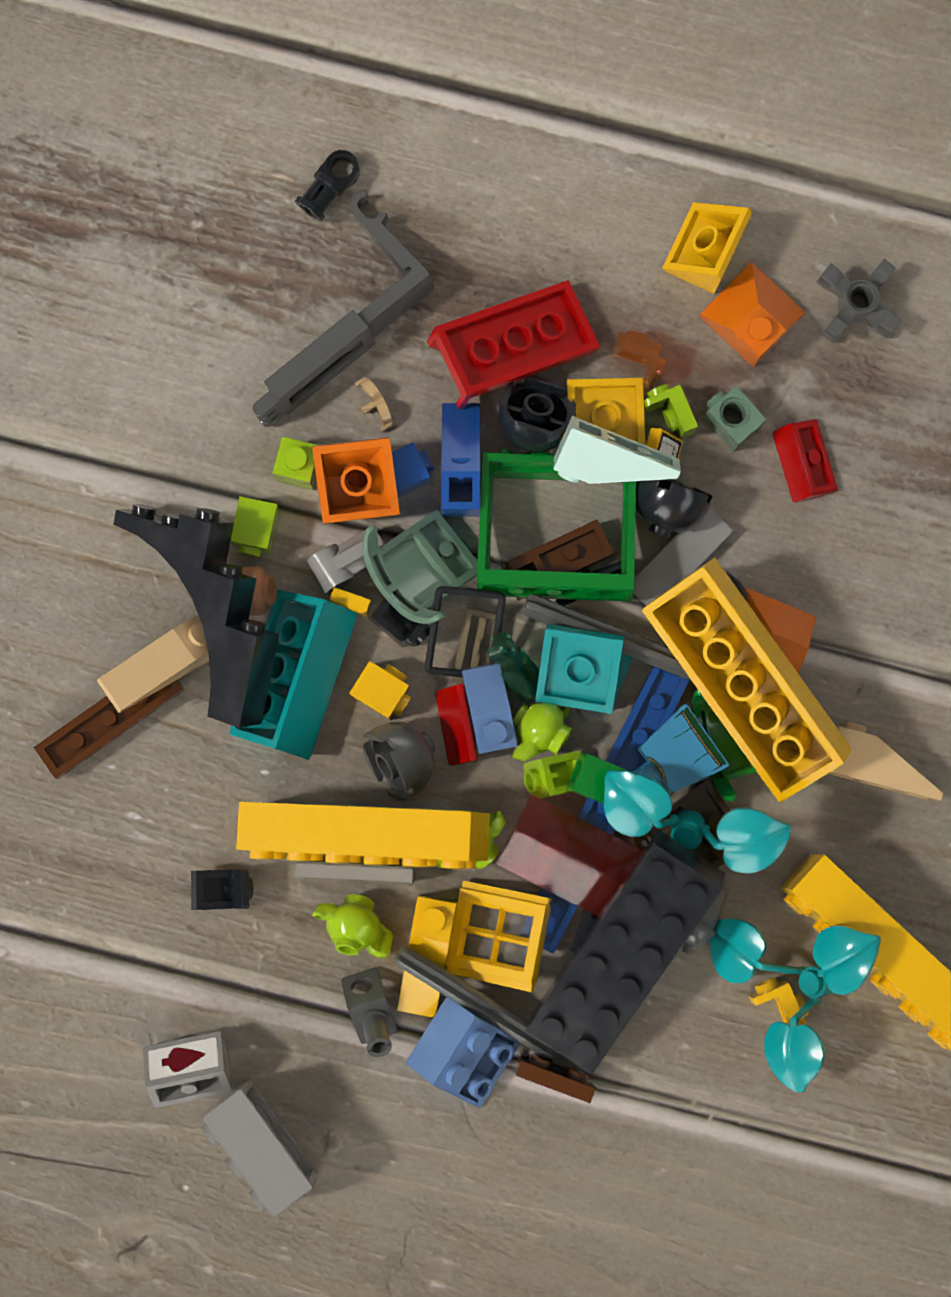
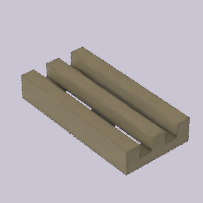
[451,606,496,684]

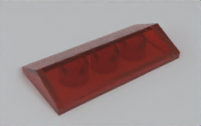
[495,794,643,916]

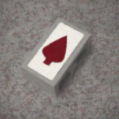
[143,1031,232,1108]

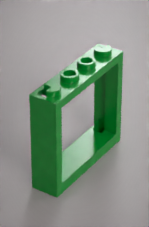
[477,449,636,602]

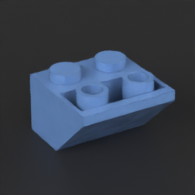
[405,997,521,1108]

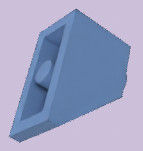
[462,662,517,754]

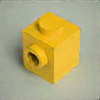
[349,661,412,720]

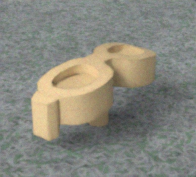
[354,377,393,432]

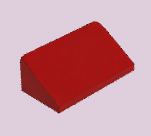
[773,419,838,503]
[435,684,478,766]

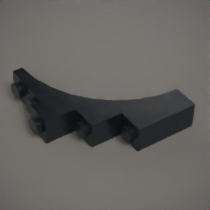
[113,504,279,728]

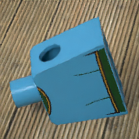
[633,704,729,794]

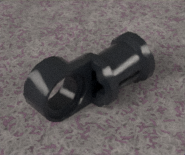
[294,150,360,222]

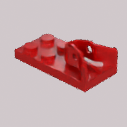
[427,280,600,410]

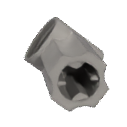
[307,530,384,594]

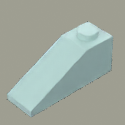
[553,416,681,484]

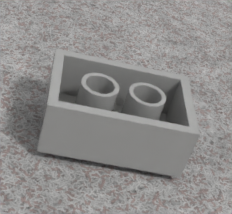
[201,1079,318,1217]

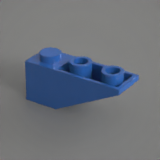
[441,403,480,517]

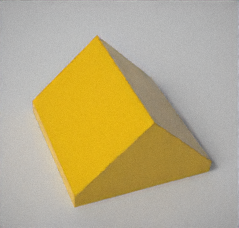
[662,202,753,294]

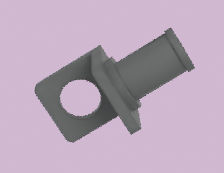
[341,967,398,1057]

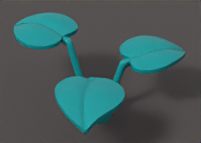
[604,770,791,873]
[710,918,881,1093]

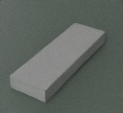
[633,507,734,606]
[295,861,414,883]

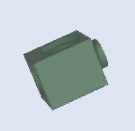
[703,386,767,452]

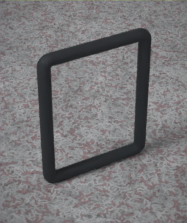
[425,586,506,678]

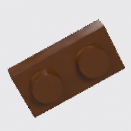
[515,1054,596,1104]

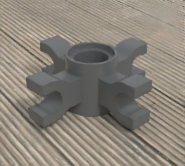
[817,258,902,343]

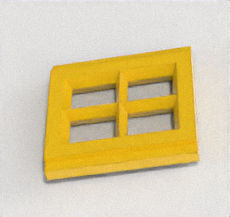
[445,880,551,992]

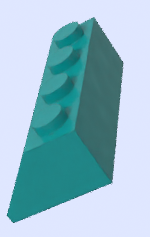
[229,589,358,760]

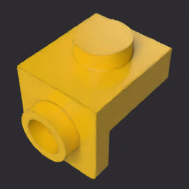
[748,977,809,1025]

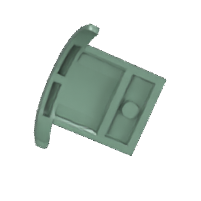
[363,509,478,624]

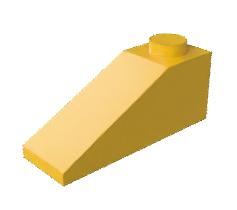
[397,895,456,1018]

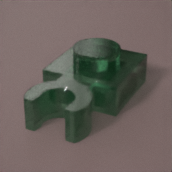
[487,631,540,703]

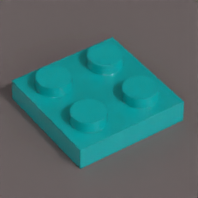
[535,624,624,714]

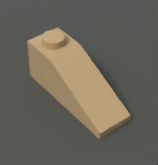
[97,615,209,713]
[828,721,943,801]

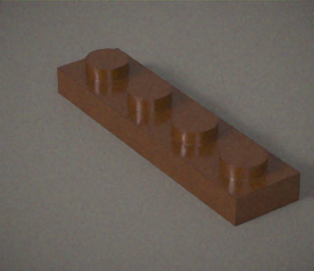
[33,679,185,779]

